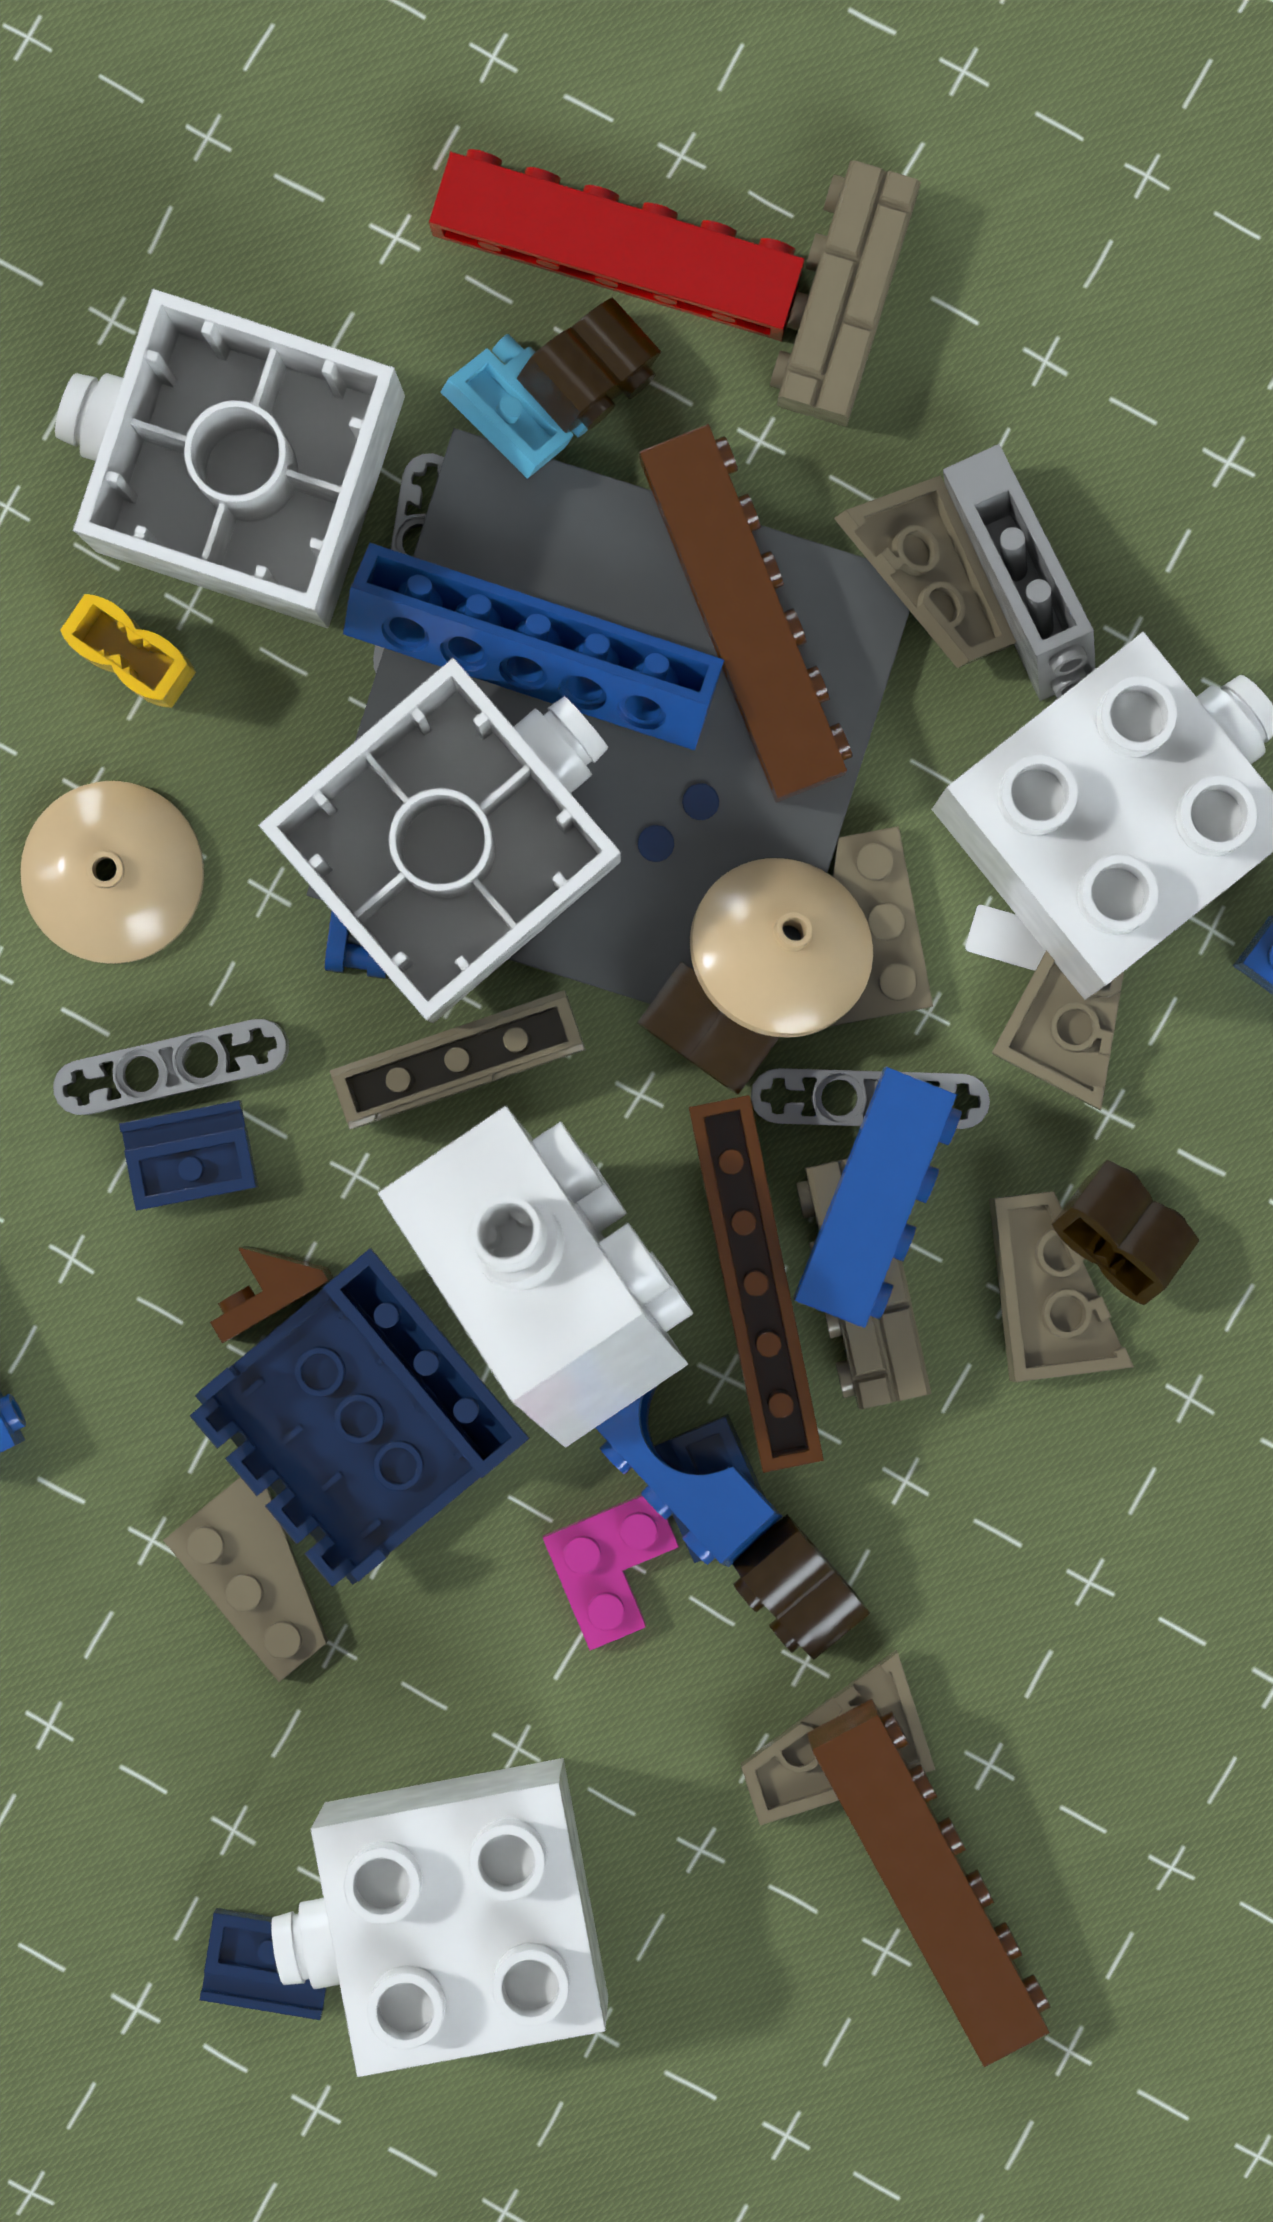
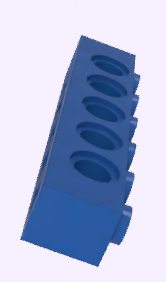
[343,543,724,751]

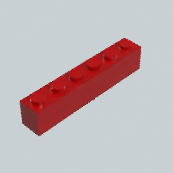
[429,149,805,342]

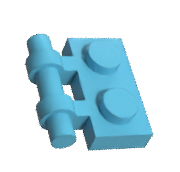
[440,334,588,479]

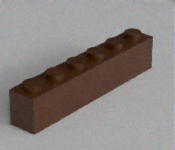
[639,424,853,803]
[689,1095,824,1473]
[807,1699,1051,2067]

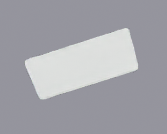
[965,905,1046,971]

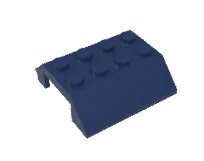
[190,1248,530,1587]

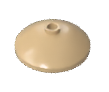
[21,781,204,964]
[690,858,873,1038]

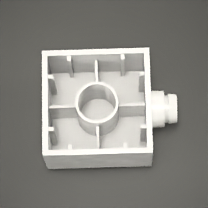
[55,289,405,628]
[932,632,1273,1000]
[259,658,621,1023]
[378,1106,694,1448]
[271,1758,608,2077]

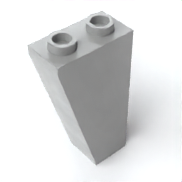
[943,444,1095,701]

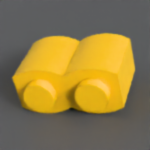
[60,594,196,708]

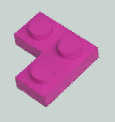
[543,1494,679,1651]

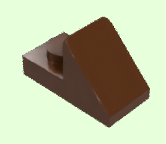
[210,1246,334,1343]

